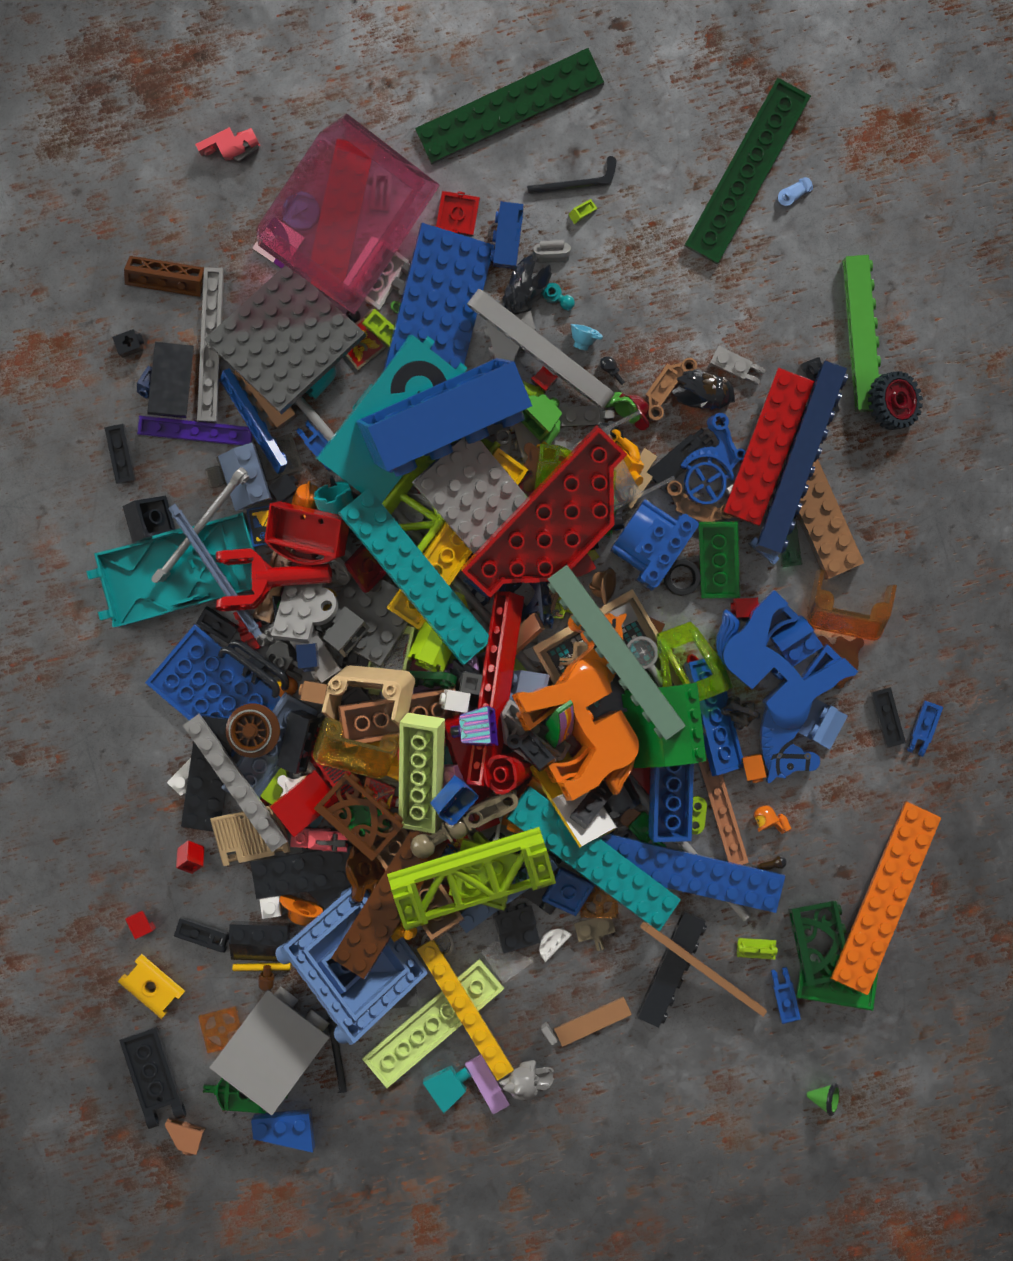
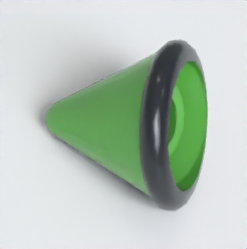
[807,1083,839,1116]

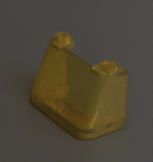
[313,717,400,779]

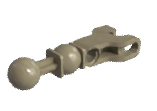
[410,789,518,859]

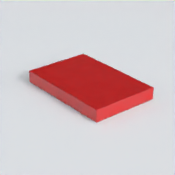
[269,770,338,837]

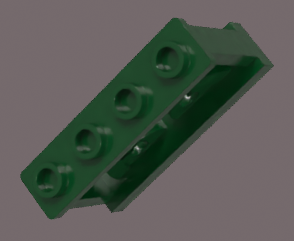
[788,900,846,986]

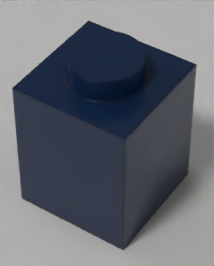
[296,643,319,672]

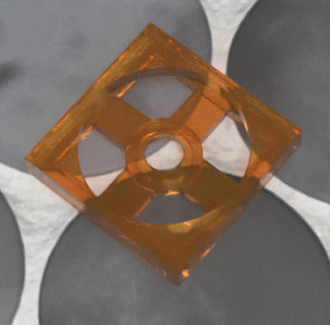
[580,879,618,918]
[198,1006,241,1053]

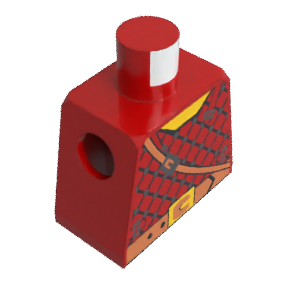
[361,776,399,814]

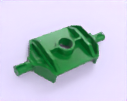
[203,1078,288,1113]

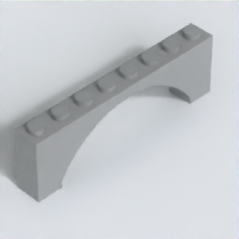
[484,311,569,473]

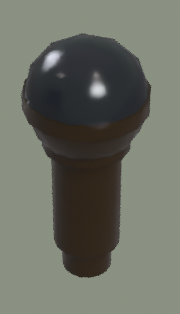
[757,856,787,870]

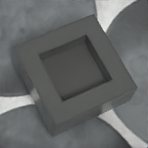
[459,671,483,695]

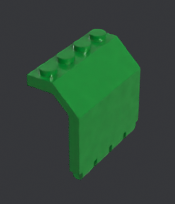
[621,683,706,768]

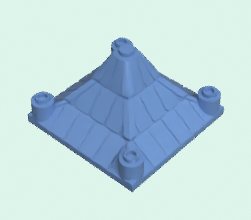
[276,886,428,1045]

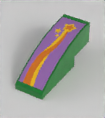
[545,700,574,749]

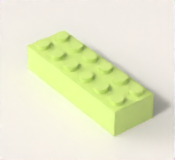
[398,713,445,834]

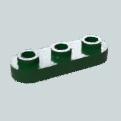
[408,671,457,689]

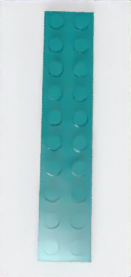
[338,488,489,665]
[506,786,681,931]

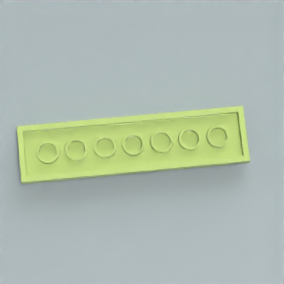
[362,958,504,1088]

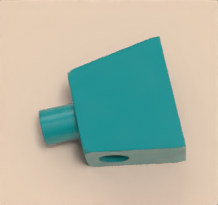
[423,1066,471,1113]

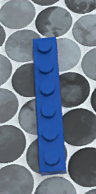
[220,368,288,474]

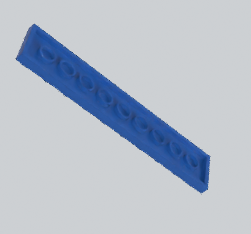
[599,834,785,913]

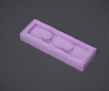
[465,1054,510,1114]

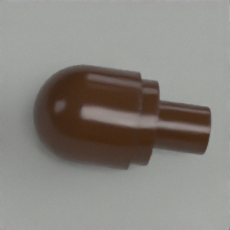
[258,965,274,992]

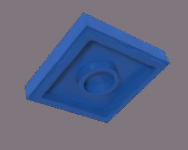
[542,867,595,916]

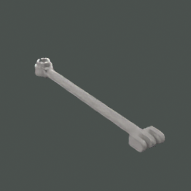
[151,467,249,583]

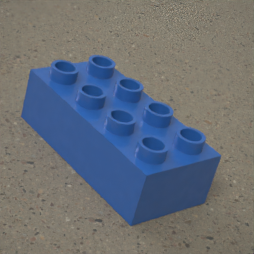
[356,358,532,477]

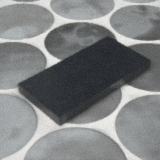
[147,342,194,418]

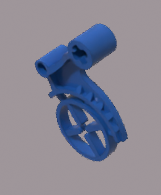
[680,413,746,505]

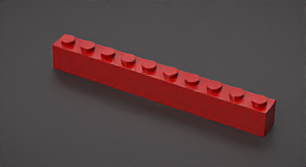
[466,592,524,788]

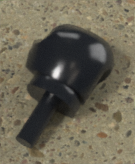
[599,356,625,385]

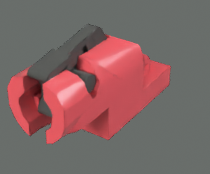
[195,127,260,161]
[290,828,348,852]

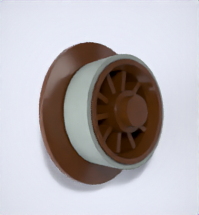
[226,703,280,758]

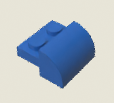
[770,615,824,667]

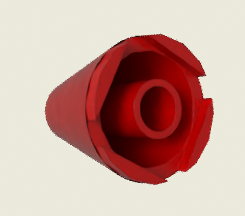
[483,754,533,794]

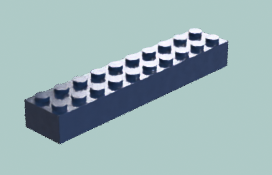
[755,361,848,557]

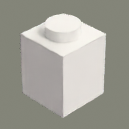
[439,689,471,713]
[260,896,284,919]

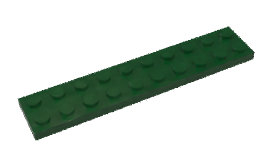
[415,48,604,165]
[684,78,811,264]

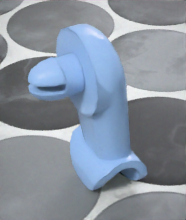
[778,177,813,206]

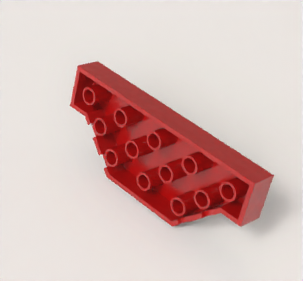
[461,425,628,598]

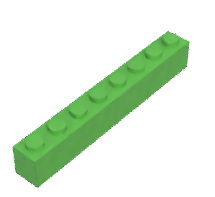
[843,255,881,412]

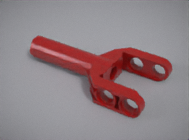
[216,548,332,611]

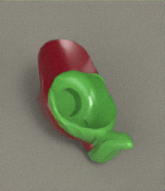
[605,392,650,430]

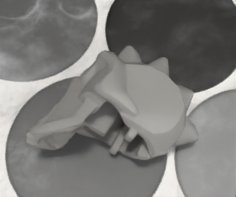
[499,1060,554,1100]

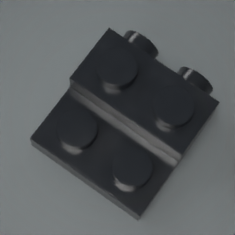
[493,903,541,954]

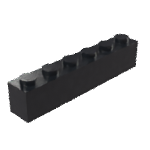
[636,910,707,1028]

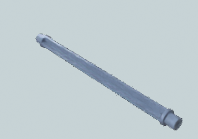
[168,504,262,638]

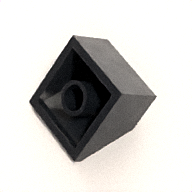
[122,495,176,543]

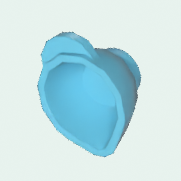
[571,324,603,351]

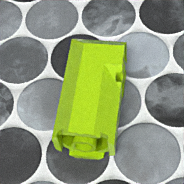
[407,591,469,672]

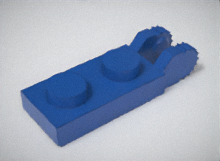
[295,420,331,472]
[907,700,943,757]
[771,967,801,1024]

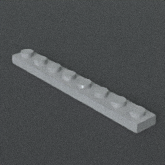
[197,267,224,422]
[183,713,289,852]

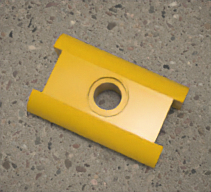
[117,954,185,1019]

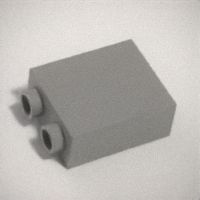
[209,986,329,1115]

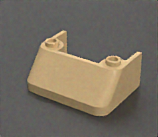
[322,665,415,728]

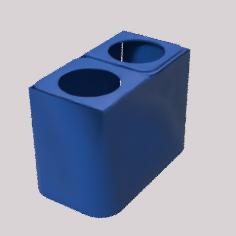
[430,775,478,825]

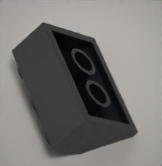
[229,921,290,961]

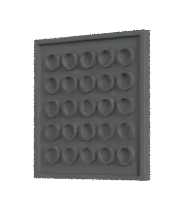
[204,263,366,415]

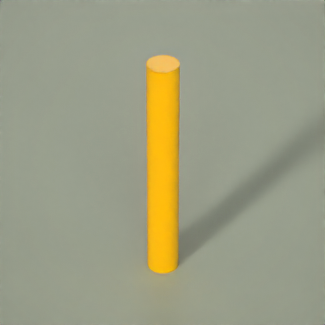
[232,963,291,971]

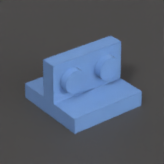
[798,698,848,749]

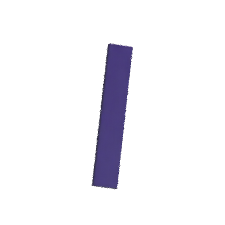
[137,415,253,446]

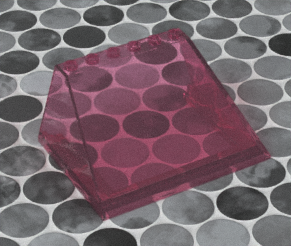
[256,113,440,314]

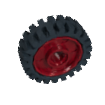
[868,371,923,430]

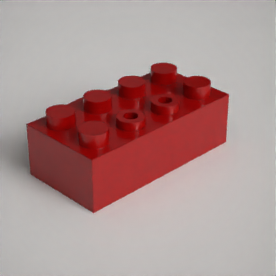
[264,501,349,565]

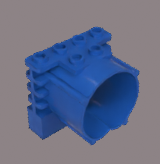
[610,499,699,591]

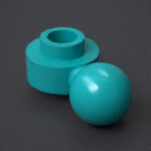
[543,283,575,310]

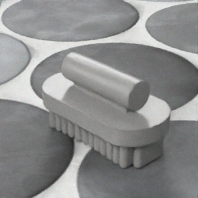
[533,240,571,263]

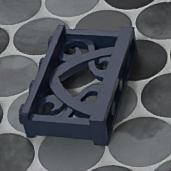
[499,582,554,630]

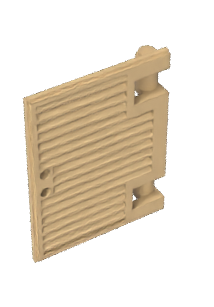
[210,806,291,866]

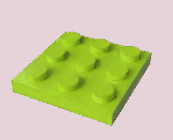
[448,838,519,911]

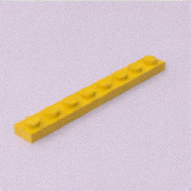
[417,940,514,1081]

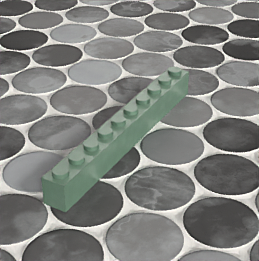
[548,565,686,740]

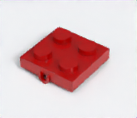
[436,191,480,237]

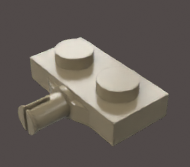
[574,913,616,951]

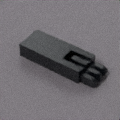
[647,428,714,490]

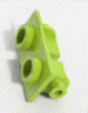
[737,938,778,959]

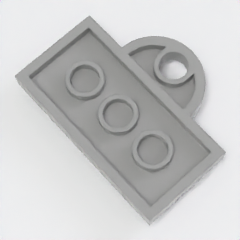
[271,583,338,643]

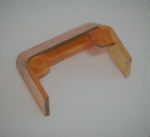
[806,569,897,641]

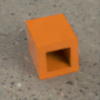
[742,753,767,783]

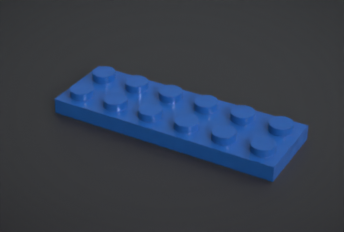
[684,655,744,776]

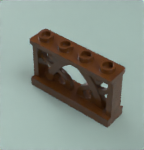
[314,773,405,861]

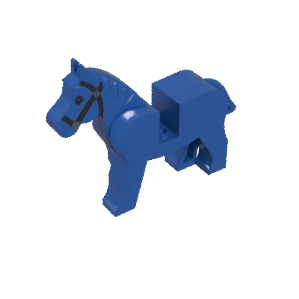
[716,590,858,783]

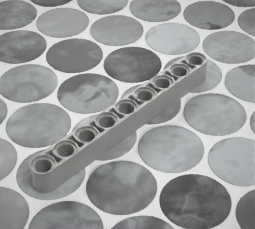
[467,289,615,409]

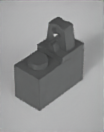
[323,605,370,657]

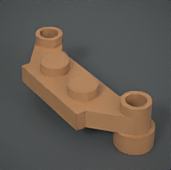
[645,358,697,421]
[667,481,733,522]

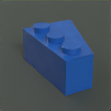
[490,201,524,269]
[251,1108,315,1153]

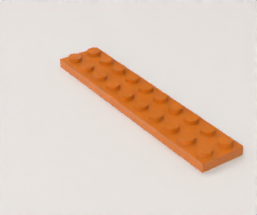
[831,801,941,995]

